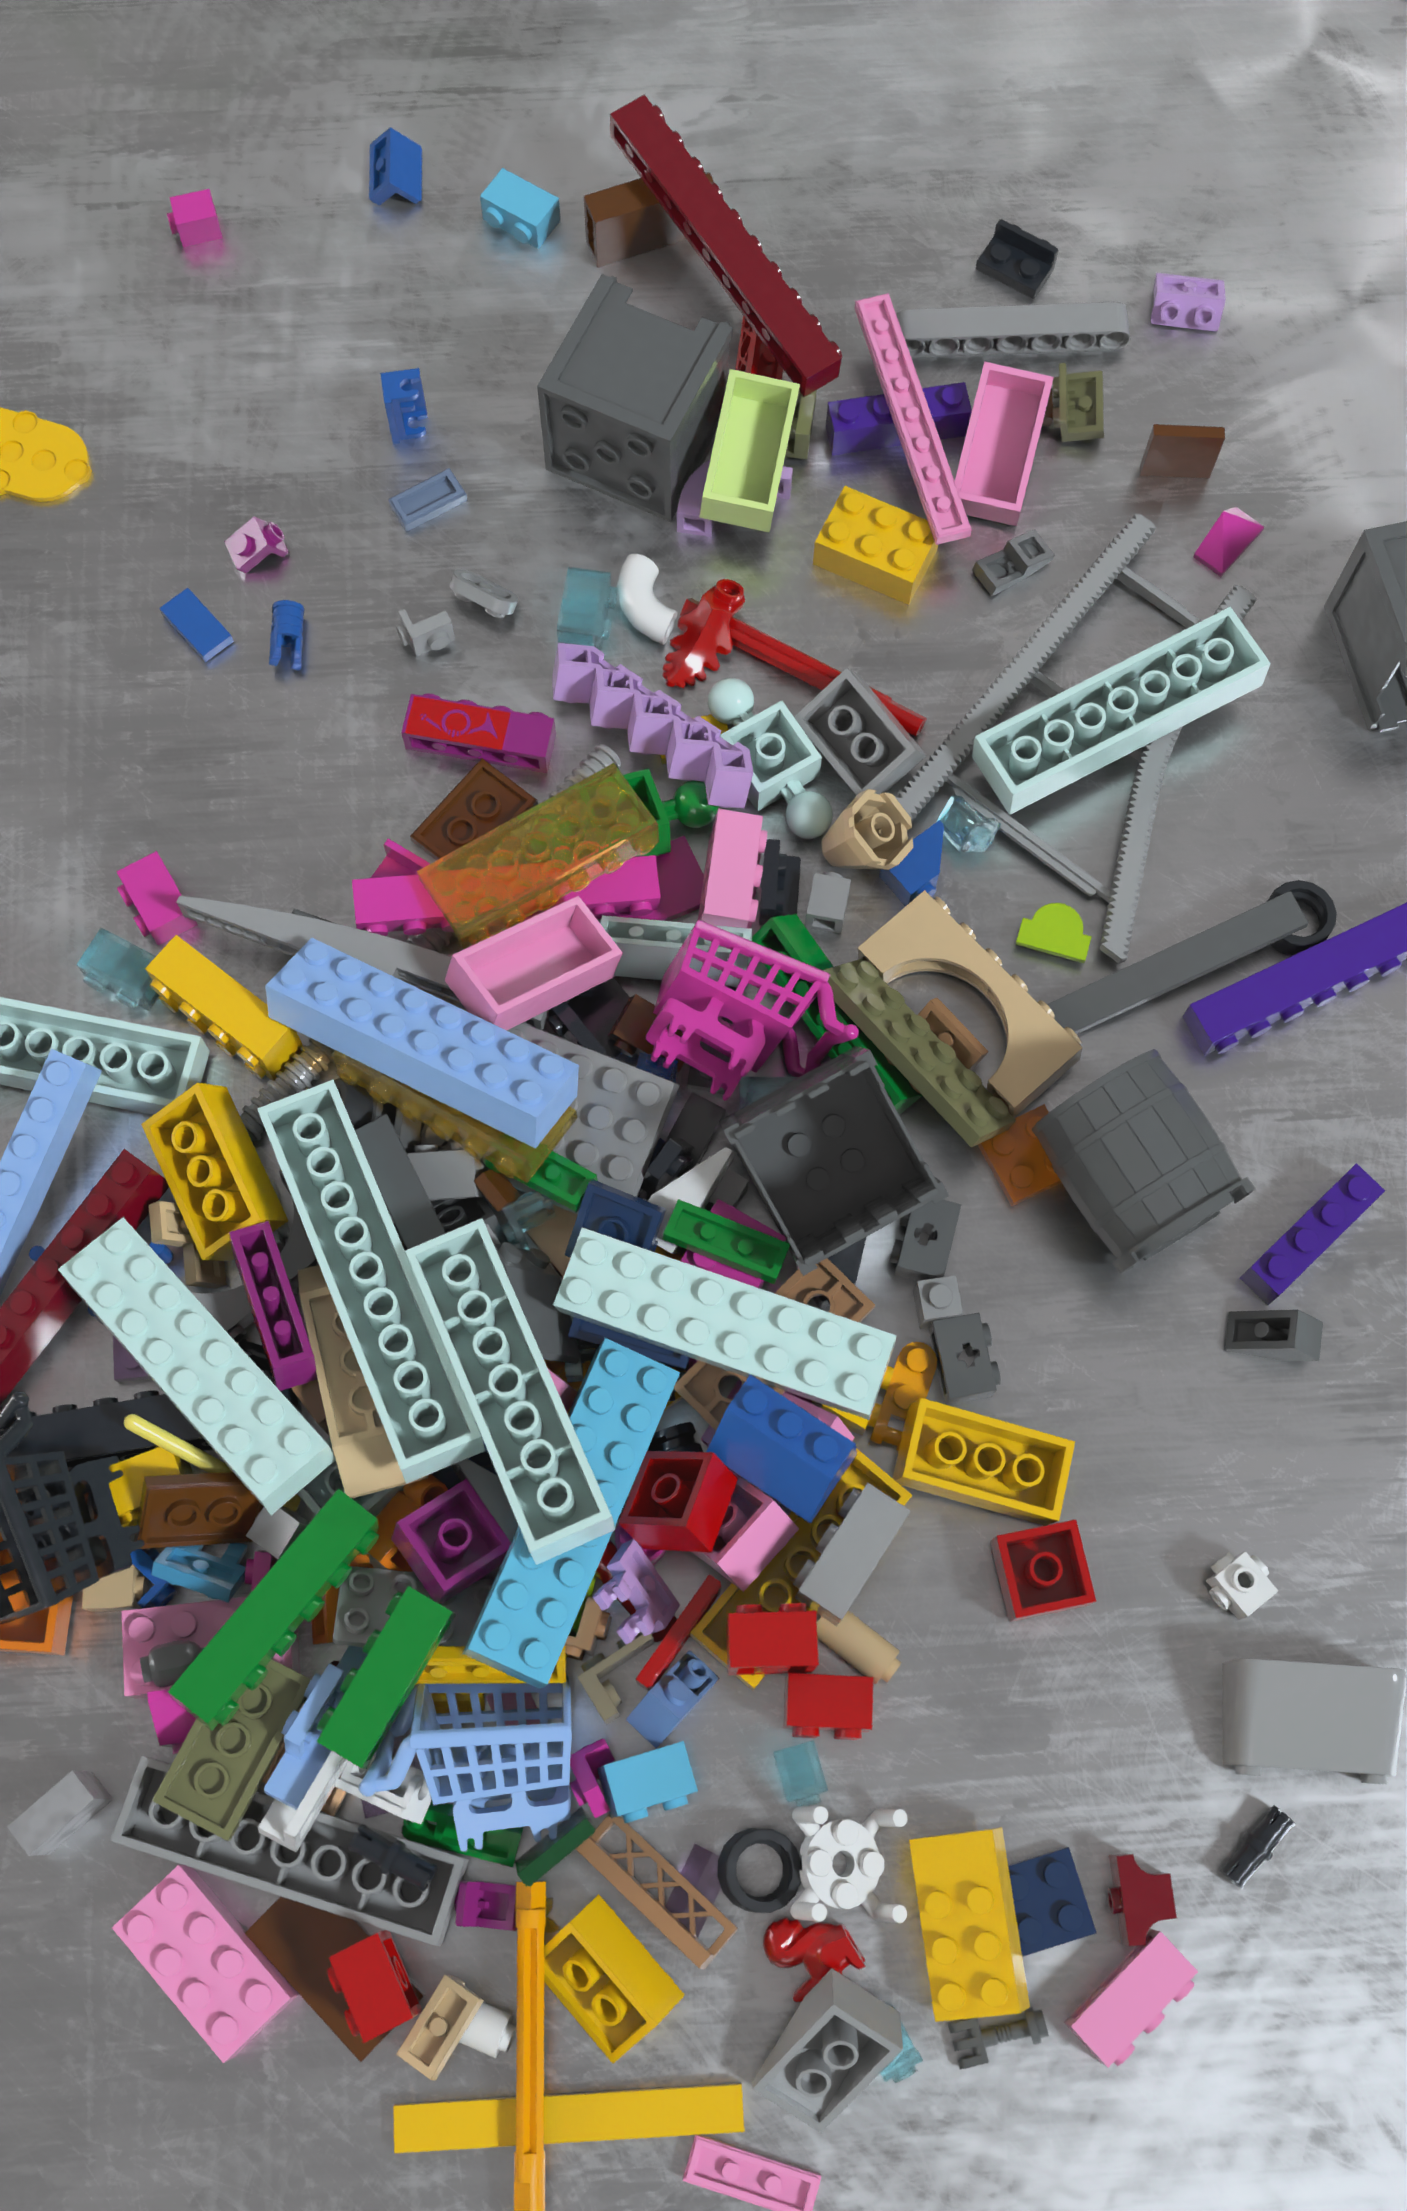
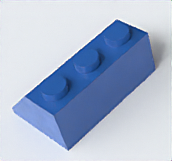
[706,1374,857,1524]

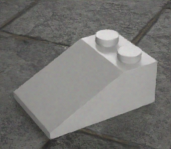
[752,1968,903,2133]

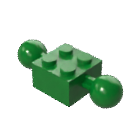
[529,769,719,863]

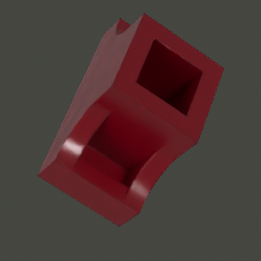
[1107,1854,1177,1946]

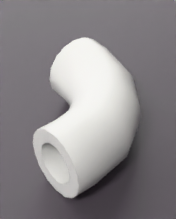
[617,554,677,645]

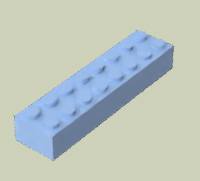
[265,938,579,1149]

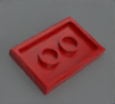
[635,1574,722,1692]

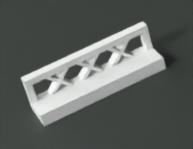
[258,1751,348,1852]

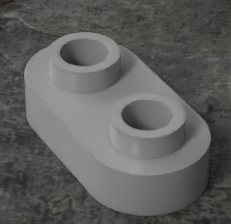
[449,569,518,618]

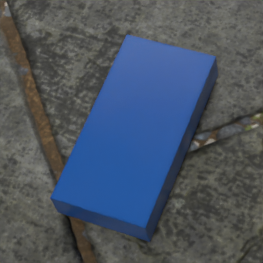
[159,588,234,662]

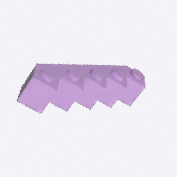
[552,643,753,808]

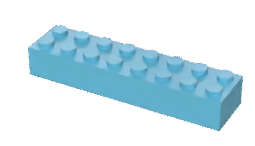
[462,1338,680,1689]

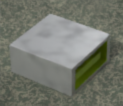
[6,1770,113,1856]

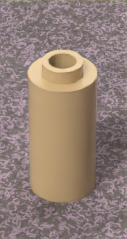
[817,1611,902,1684]

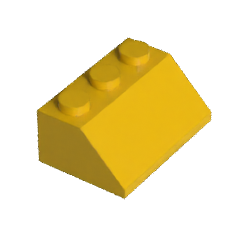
[544,1894,685,2064]

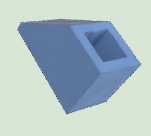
[626,1650,720,1749]

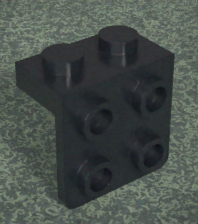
[547,977,630,1059]

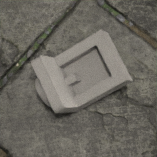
[396,609,455,656]

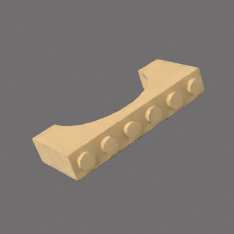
[858,890,1083,1118]

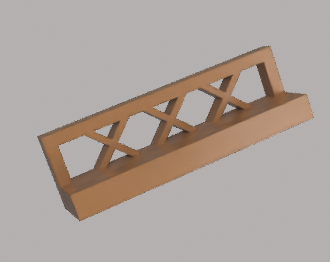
[576,1814,739,1970]

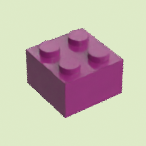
[391,1479,511,1605]

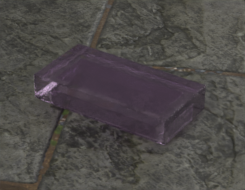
[665,1843,721,1938]

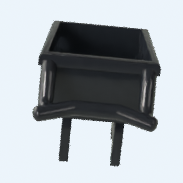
[0,1391,145,1625]

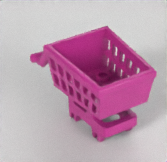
[646,920,859,1101]

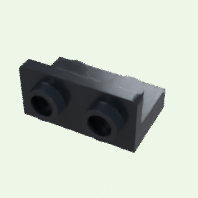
[975,219,1058,299]
[759,839,801,926]

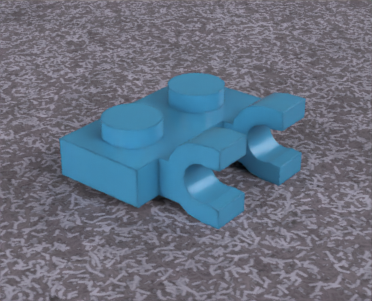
[151,1543,248,1603]

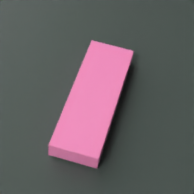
[683,2135,821,2211]

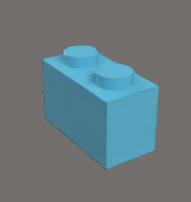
[480,168,561,249]
[597,1741,698,1824]

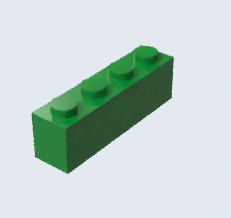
[316,1586,456,1769]

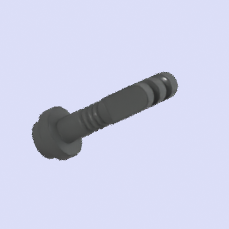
[948,2007,1049,2069]

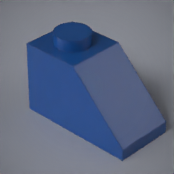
[879,820,944,907]

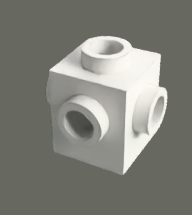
[1206,1551,1278,1620]

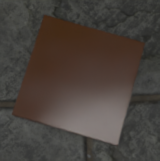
[1140,424,1225,479]

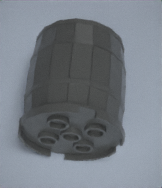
[1032,1049,1256,1274]

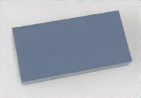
[388,468,468,532]

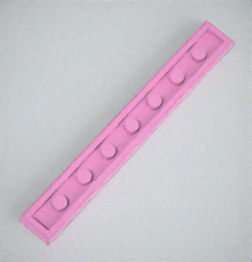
[854,293,972,545]

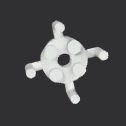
[790,1806,907,1923]

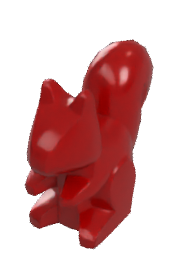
[763,1918,866,2002]

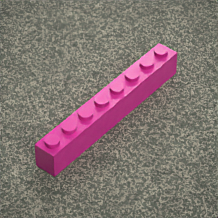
[352,855,661,936]

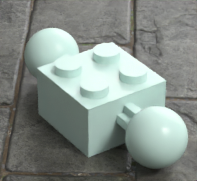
[708,678,833,839]

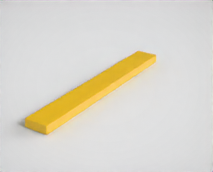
[393,2083,744,2153]

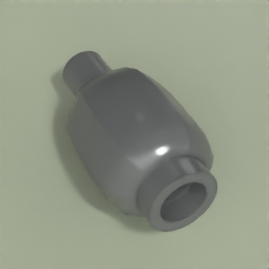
[140,1640,205,1687]

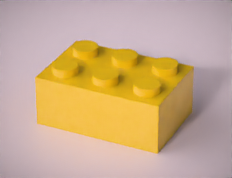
[813,486,938,605]

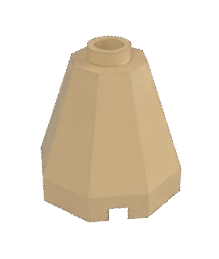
[822,789,913,870]

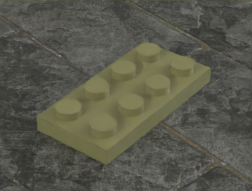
[152,1659,311,1841]

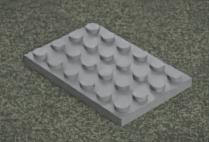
[421,1023,680,1215]

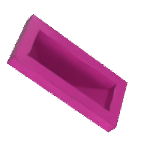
[1193,507,1264,577]

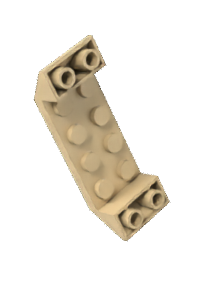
[298,1265,429,1498]

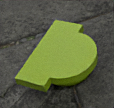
[1015,903,1092,963]

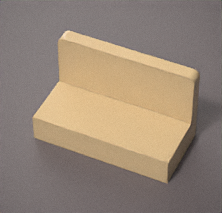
[396,1975,484,2080]

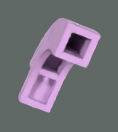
[677,460,793,537]

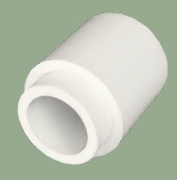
[459,2002,517,2058]

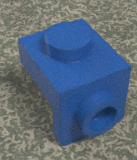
[130,1548,177,1608]

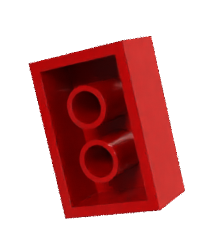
[726,1603,819,1675]

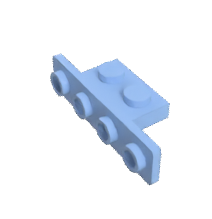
[264,1646,367,1810]

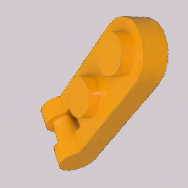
[869,1342,937,1451]

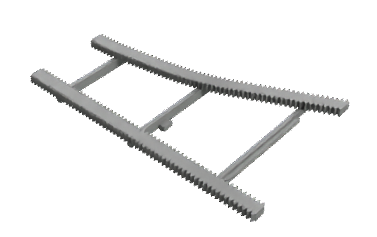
[895,513,1257,963]

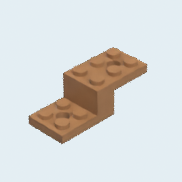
[674,1258,875,1431]

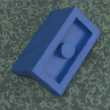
[369,127,422,206]

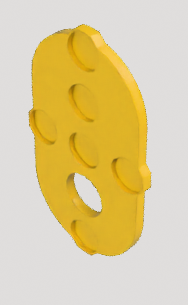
[0,407,92,502]

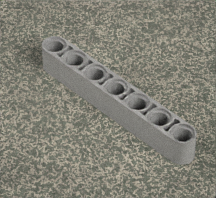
[896,302,1130,358]

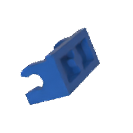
[380,368,428,444]

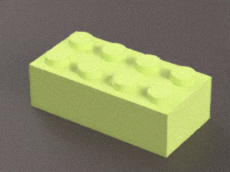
[699,369,800,532]

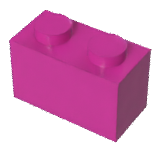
[116,851,198,946]

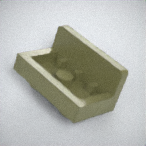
[1053,363,1104,442]

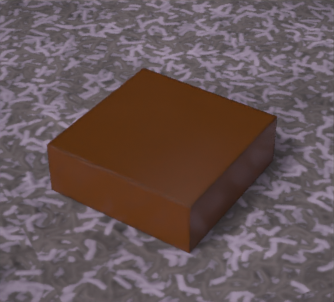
[474,1170,522,1212]

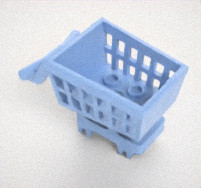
[359,1676,572,1851]

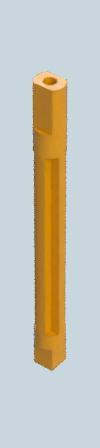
[514,1881,546,2211]

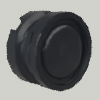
[647,1422,703,1452]

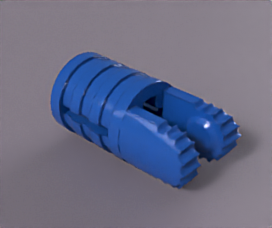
[269,600,305,670]

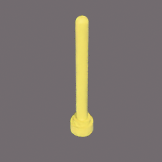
[124,1414,301,1512]

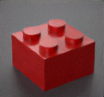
[618,1451,738,1552]
[990,1519,1097,1622]
[783,1673,873,1740]
[327,1930,423,2043]

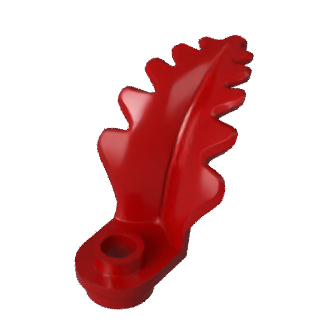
[662,579,745,688]

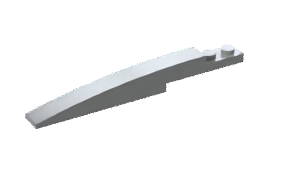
[176,896,547,1030]

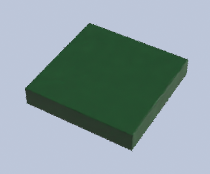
[515,1806,595,1887]

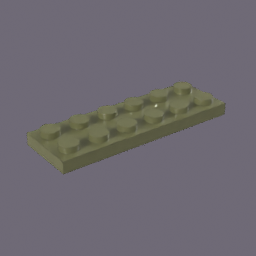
[823,958,1016,1147]

